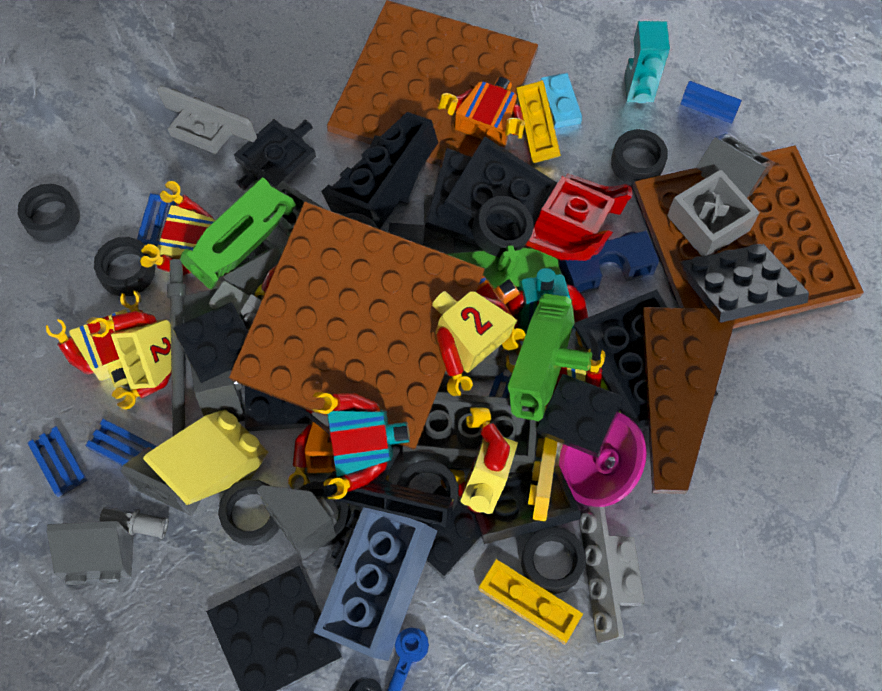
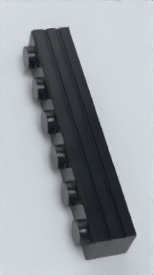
[325,471,454,527]

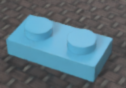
[541,73,582,129]

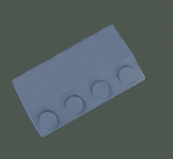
[314,507,437,661]

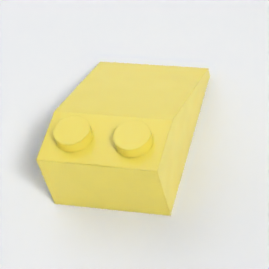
[143,409,269,505]

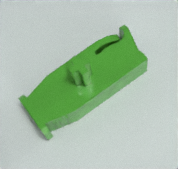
[180,177,296,289]
[447,245,561,289]
[508,294,592,421]

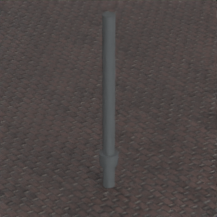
[167,259,186,437]

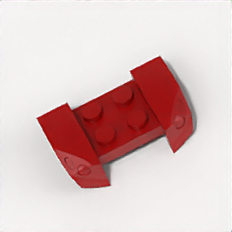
[526,173,632,261]

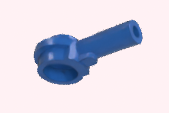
[387,628,429,691]

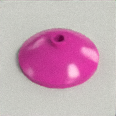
[559,412,646,507]

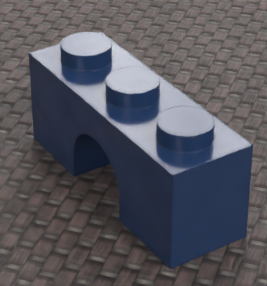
[559,230,659,294]

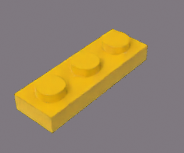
[516,80,561,163]
[528,437,558,521]
[478,559,583,645]

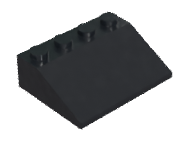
[574,289,719,431]

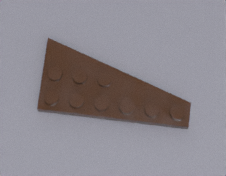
[642,307,735,494]

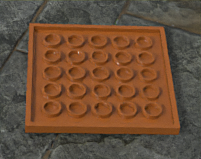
[327,0,538,166]
[633,145,864,329]
[229,202,485,450]

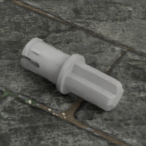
[99,506,169,539]

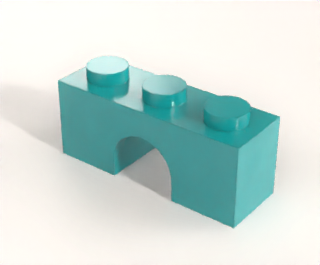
[624,21,670,103]

